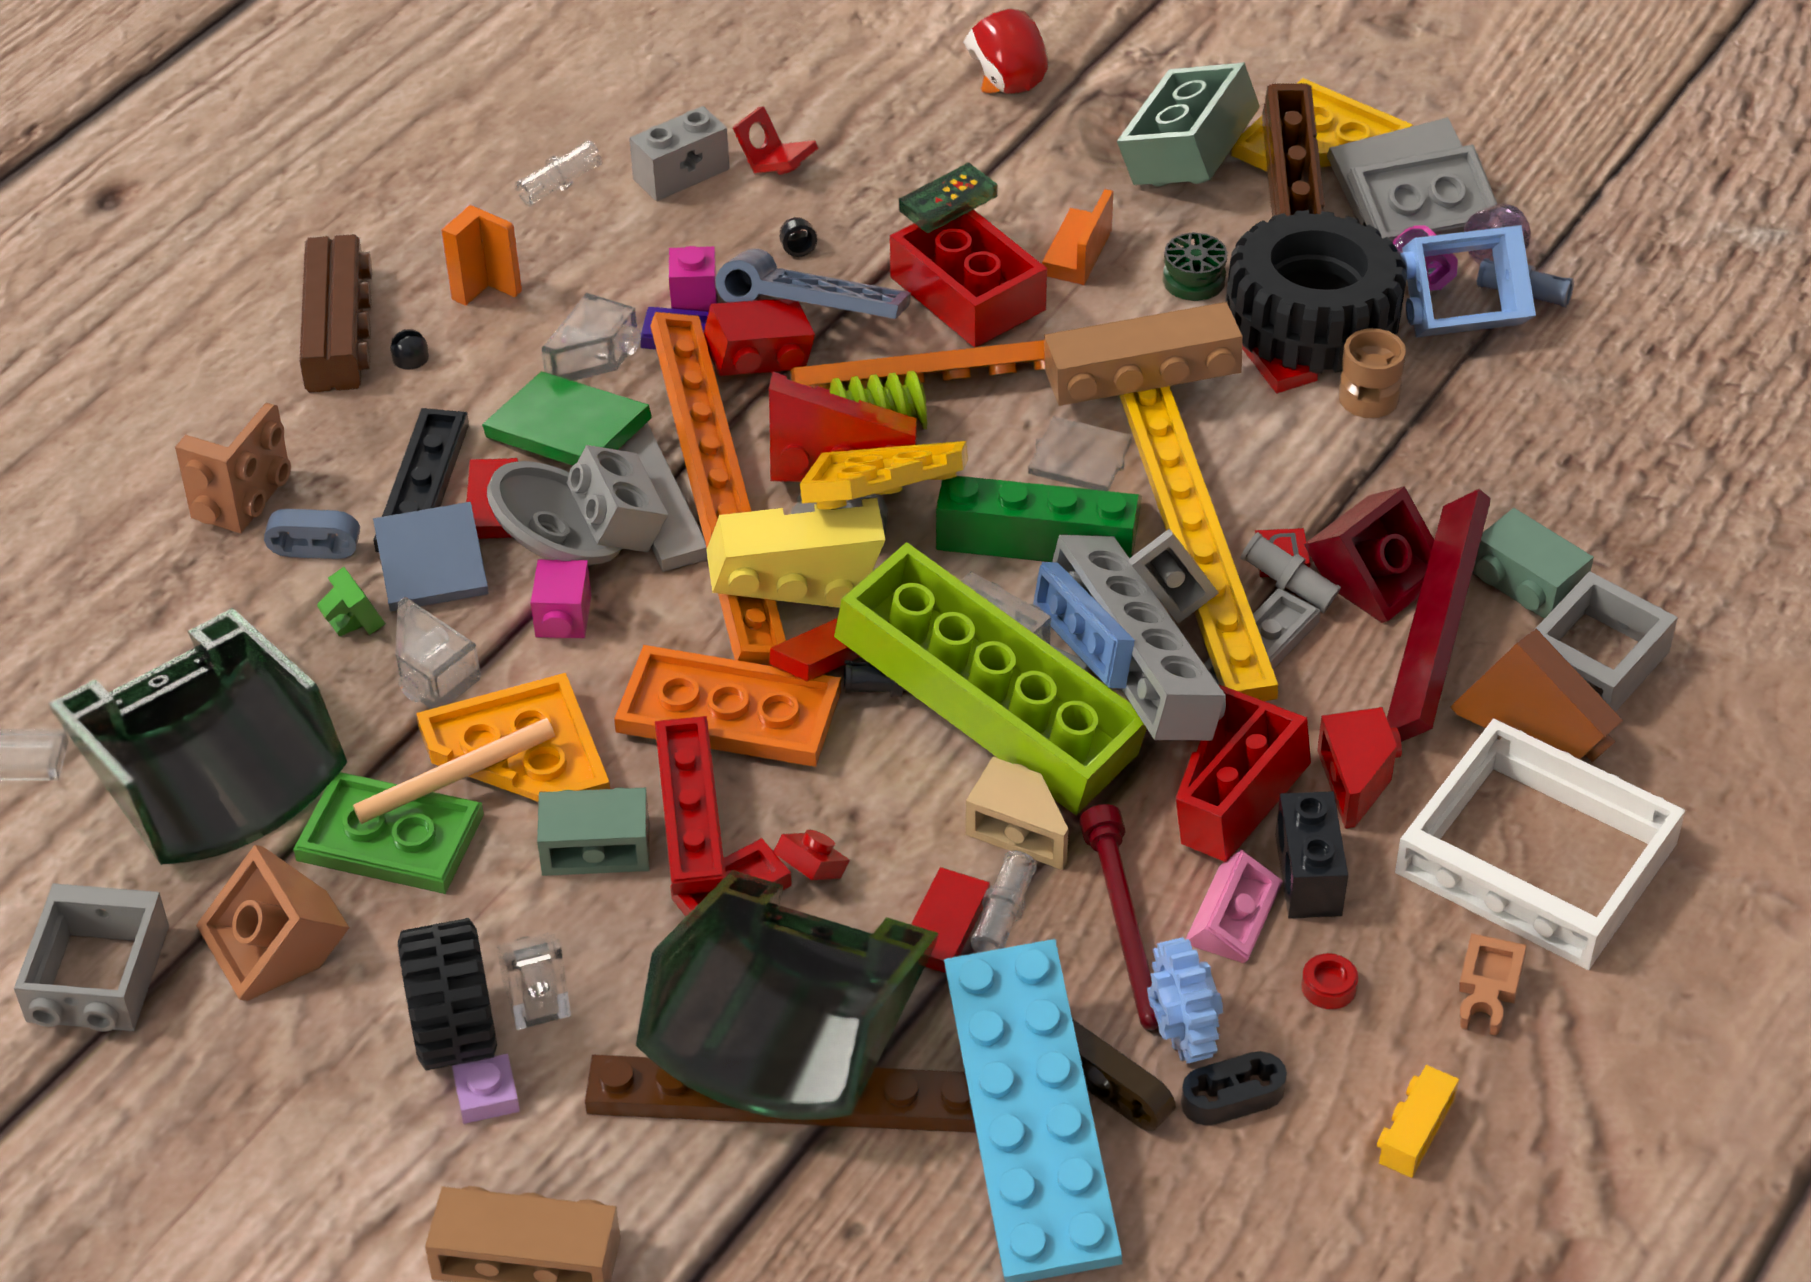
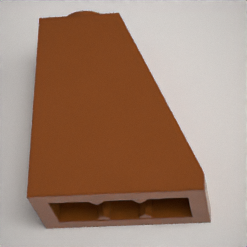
[1450,628,1623,763]

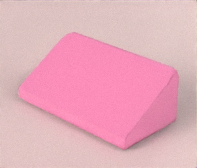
[1185,850,1283,963]

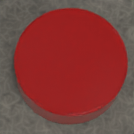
[1301,953,1359,1010]

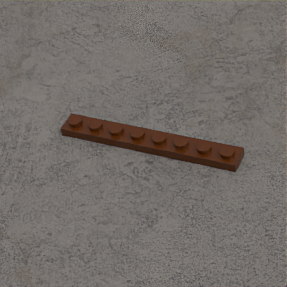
[585,1055,976,1133]

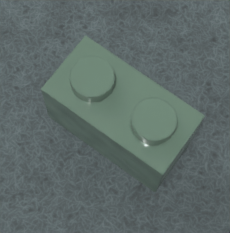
[1473,508,1594,619]
[537,787,650,876]

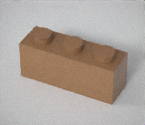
[425,1186,621,1282]

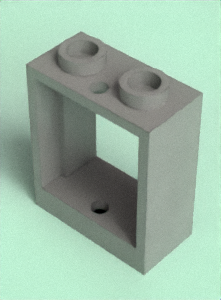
[1533,571,1678,712]
[14,883,169,1031]

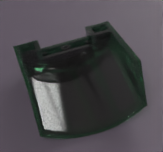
[49,608,347,865]
[635,870,938,1120]

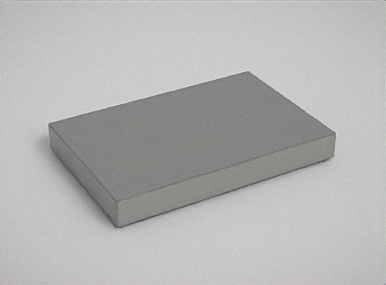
[1327,117,1462,227]
[1347,144,1503,243]

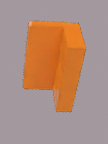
[1042,189,1114,285]
[441,205,522,306]

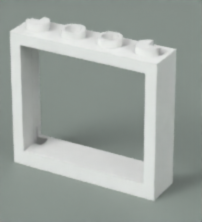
[1395,718,1685,971]

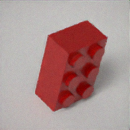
[890,199,1047,348]

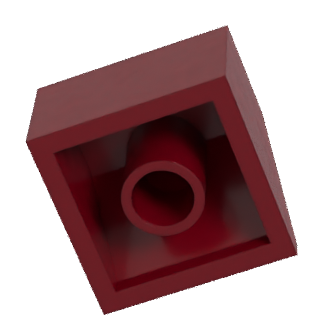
[1304,486,1434,623]

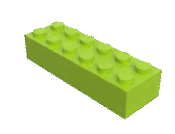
[834,542,1147,815]

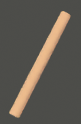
[353,718,555,824]

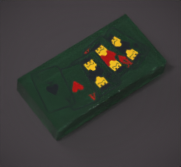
[899,162,998,234]

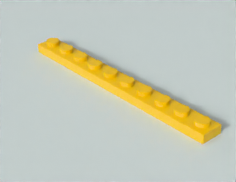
[1119,386,1278,701]

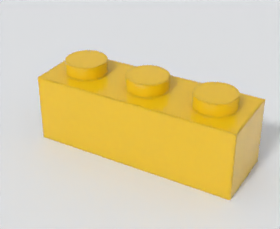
[1377,1065,1459,1178]

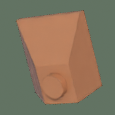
[196,845,350,1001]

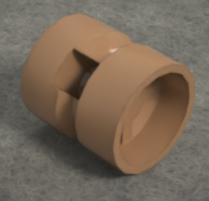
[1338,329,1406,418]

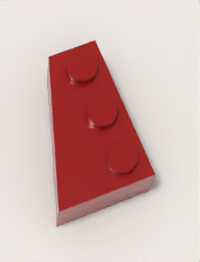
[769,372,917,482]
[1175,684,1311,862]

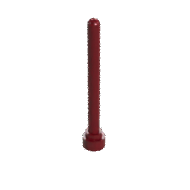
[1079,804,1159,1031]

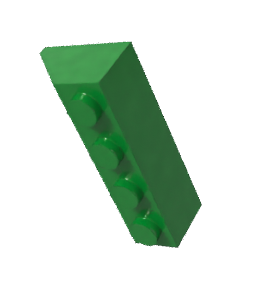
[936,476,1142,562]

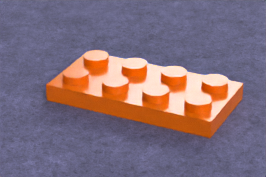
[614,645,841,767]

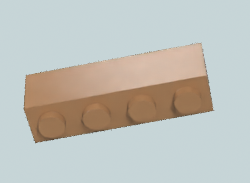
[1044,302,1242,406]

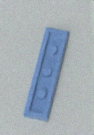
[1033,562,1135,688]

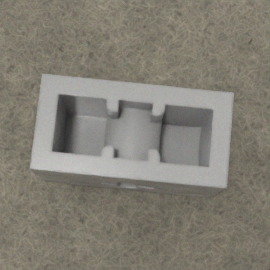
[629,106,730,202]

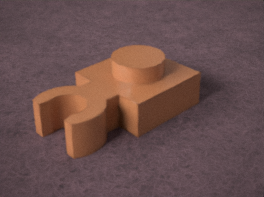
[1459,933,1527,1036]

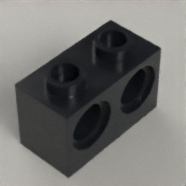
[1275,791,1348,918]

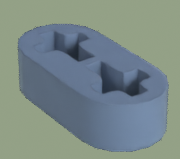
[264,509,361,559]

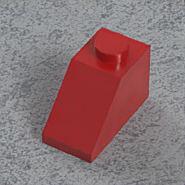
[1317,707,1402,829]

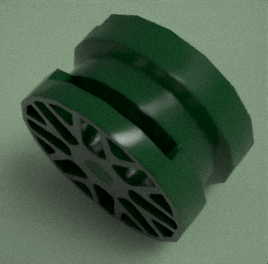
[1163,232,1228,301]

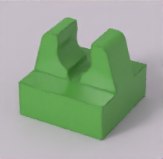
[317,567,386,636]

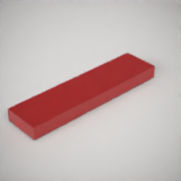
[655,716,727,896]

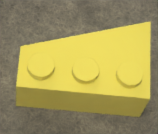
[706,498,886,608]

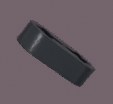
[1181,1051,1287,1126]

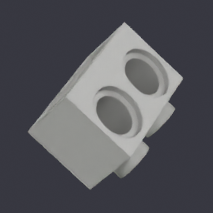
[567,445,668,552]

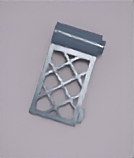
[716,248,911,319]

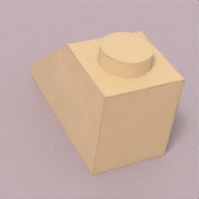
[966,757,1068,870]

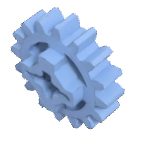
[1147,937,1223,1064]

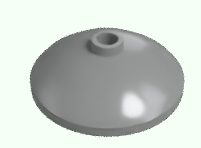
[487,461,622,566]

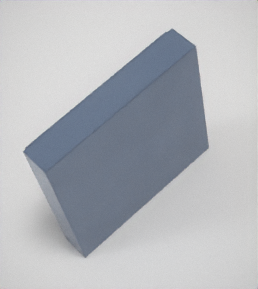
[373,502,489,612]

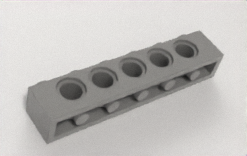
[1052,535,1226,740]

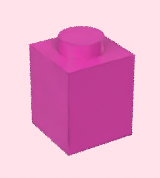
[669,246,718,311]
[530,559,591,638]

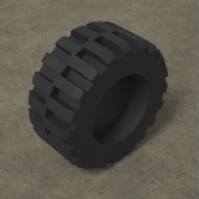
[1225,210,1407,374]

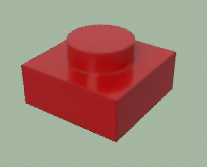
[773,829,850,881]

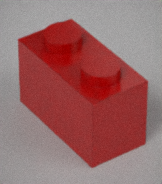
[704,299,815,376]

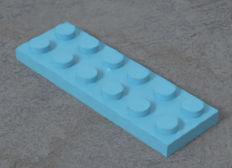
[944,939,1123,1282]

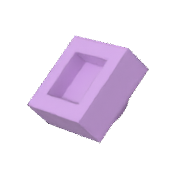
[452,1053,520,1124]

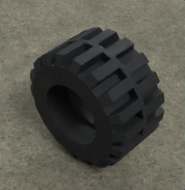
[397,918,497,1071]

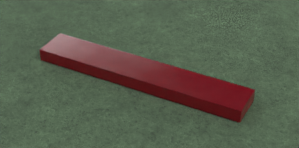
[1387,489,1491,742]

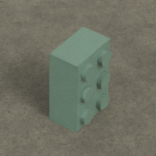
[1117,62,1260,187]

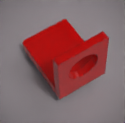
[732,106,819,175]

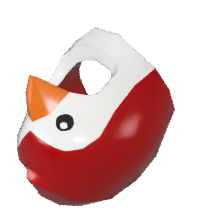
[963,9,1048,94]

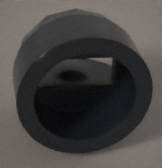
[779,217,817,257]
[390,329,429,370]

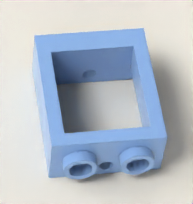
[1400,225,1536,338]

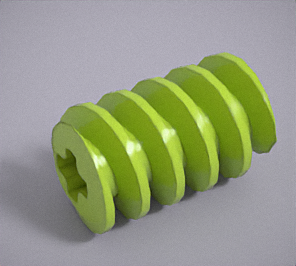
[829,371,928,429]

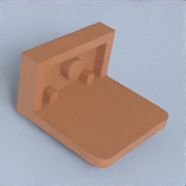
[175,403,291,533]

